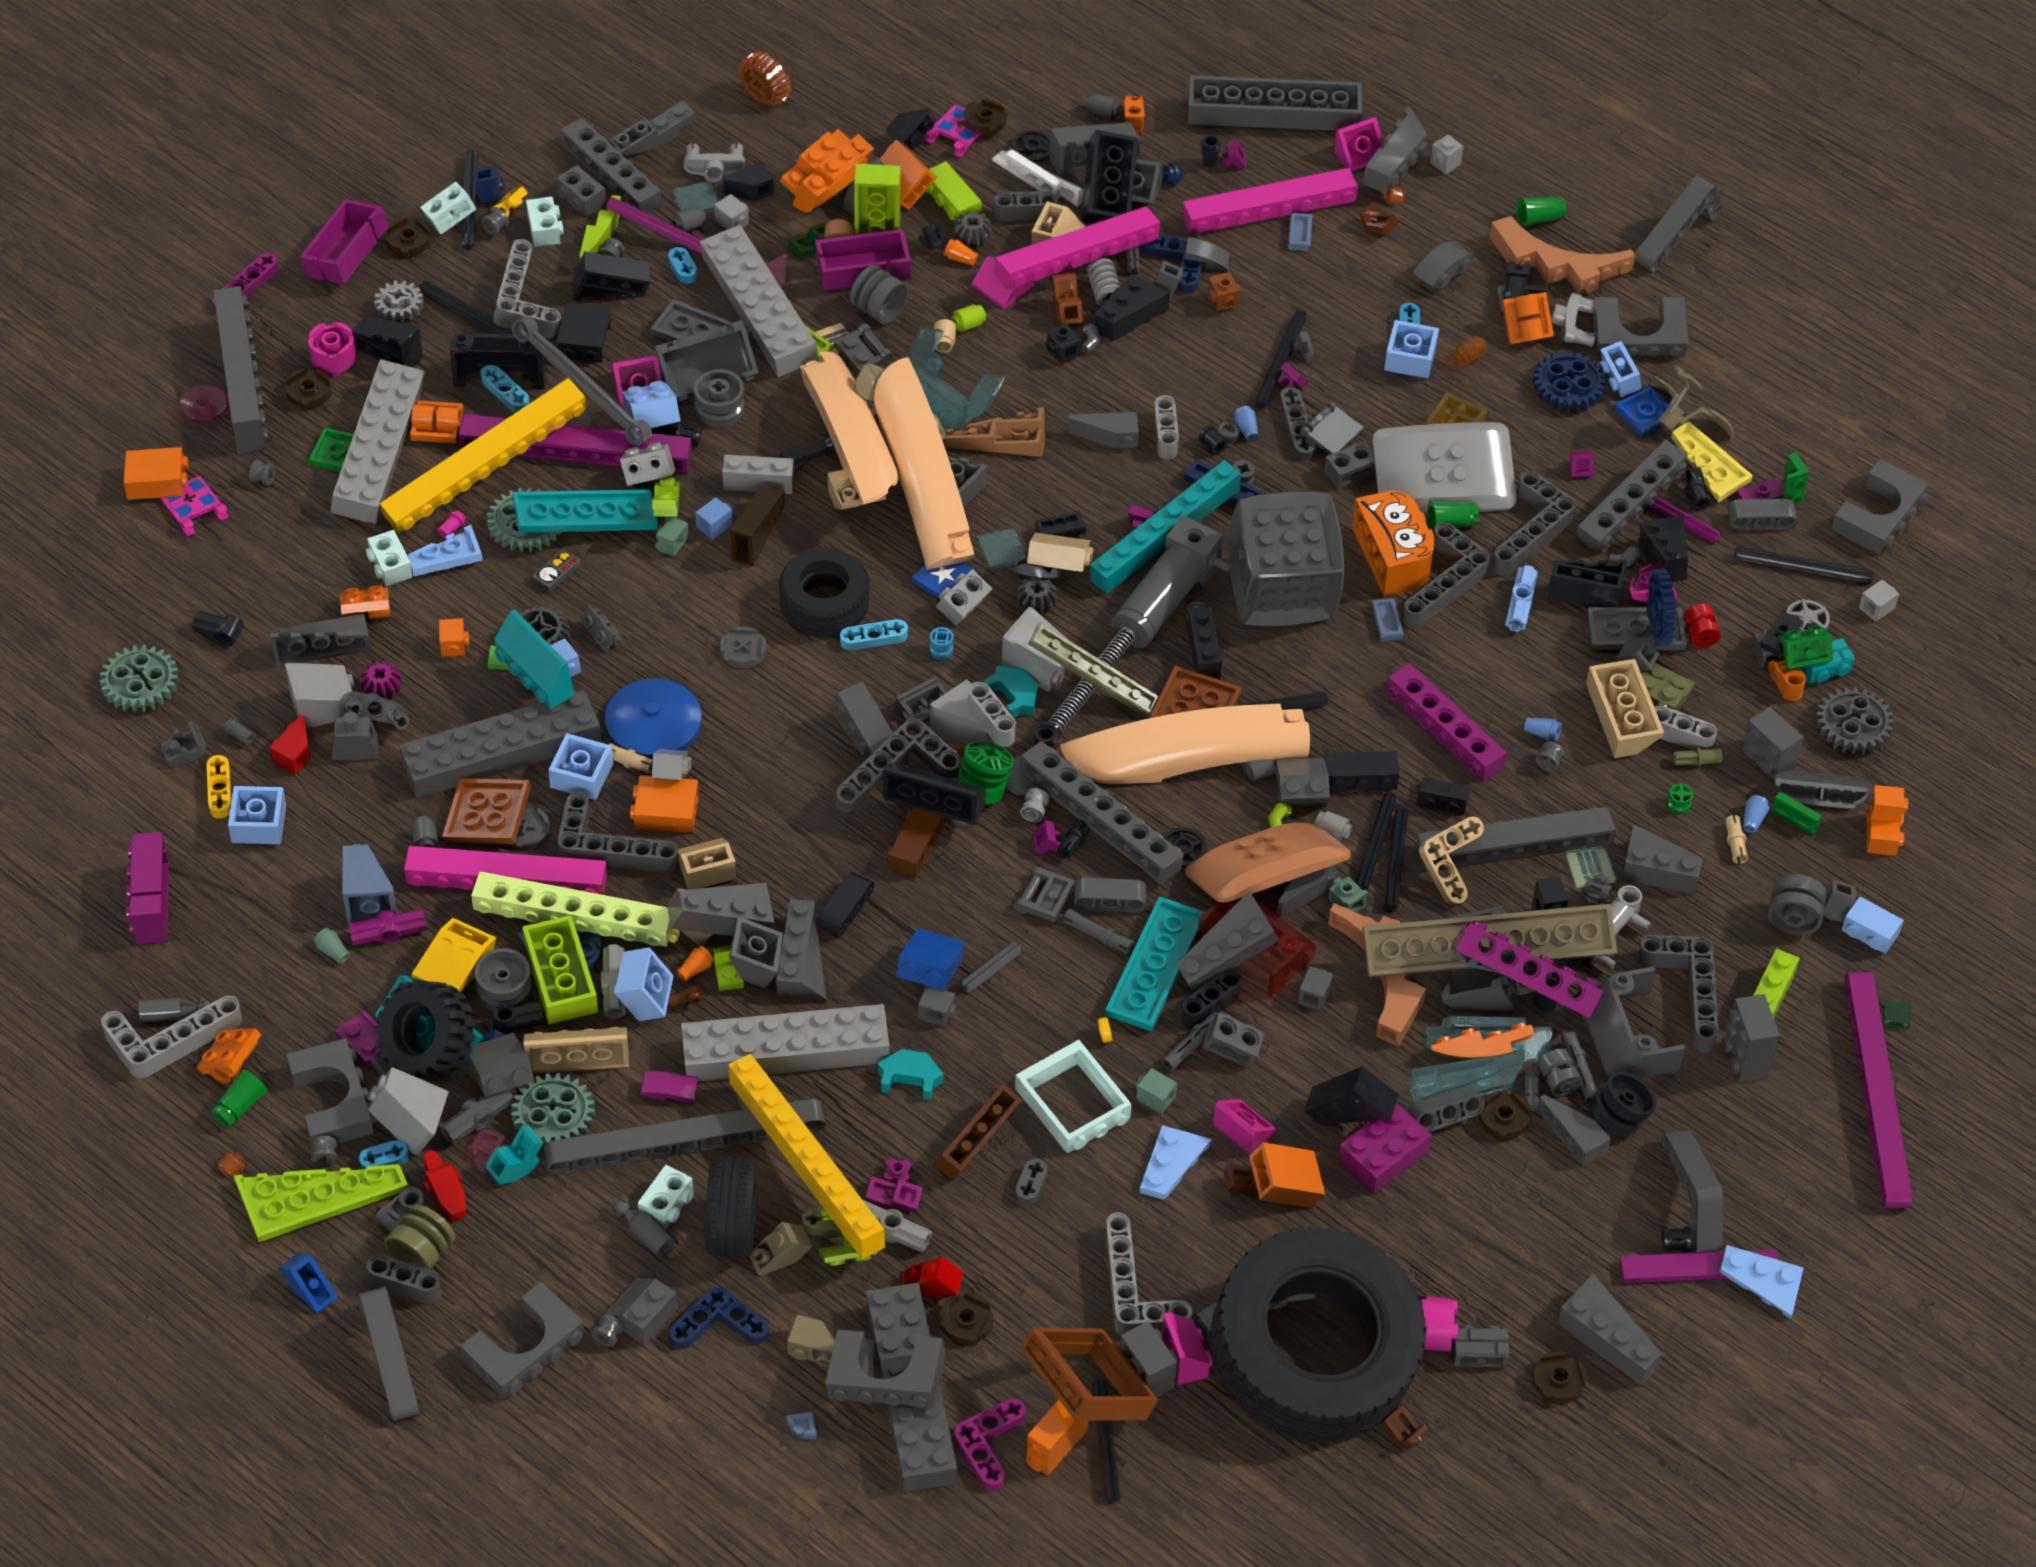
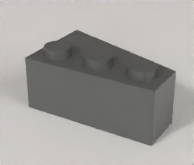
[1622,824,1703,895]

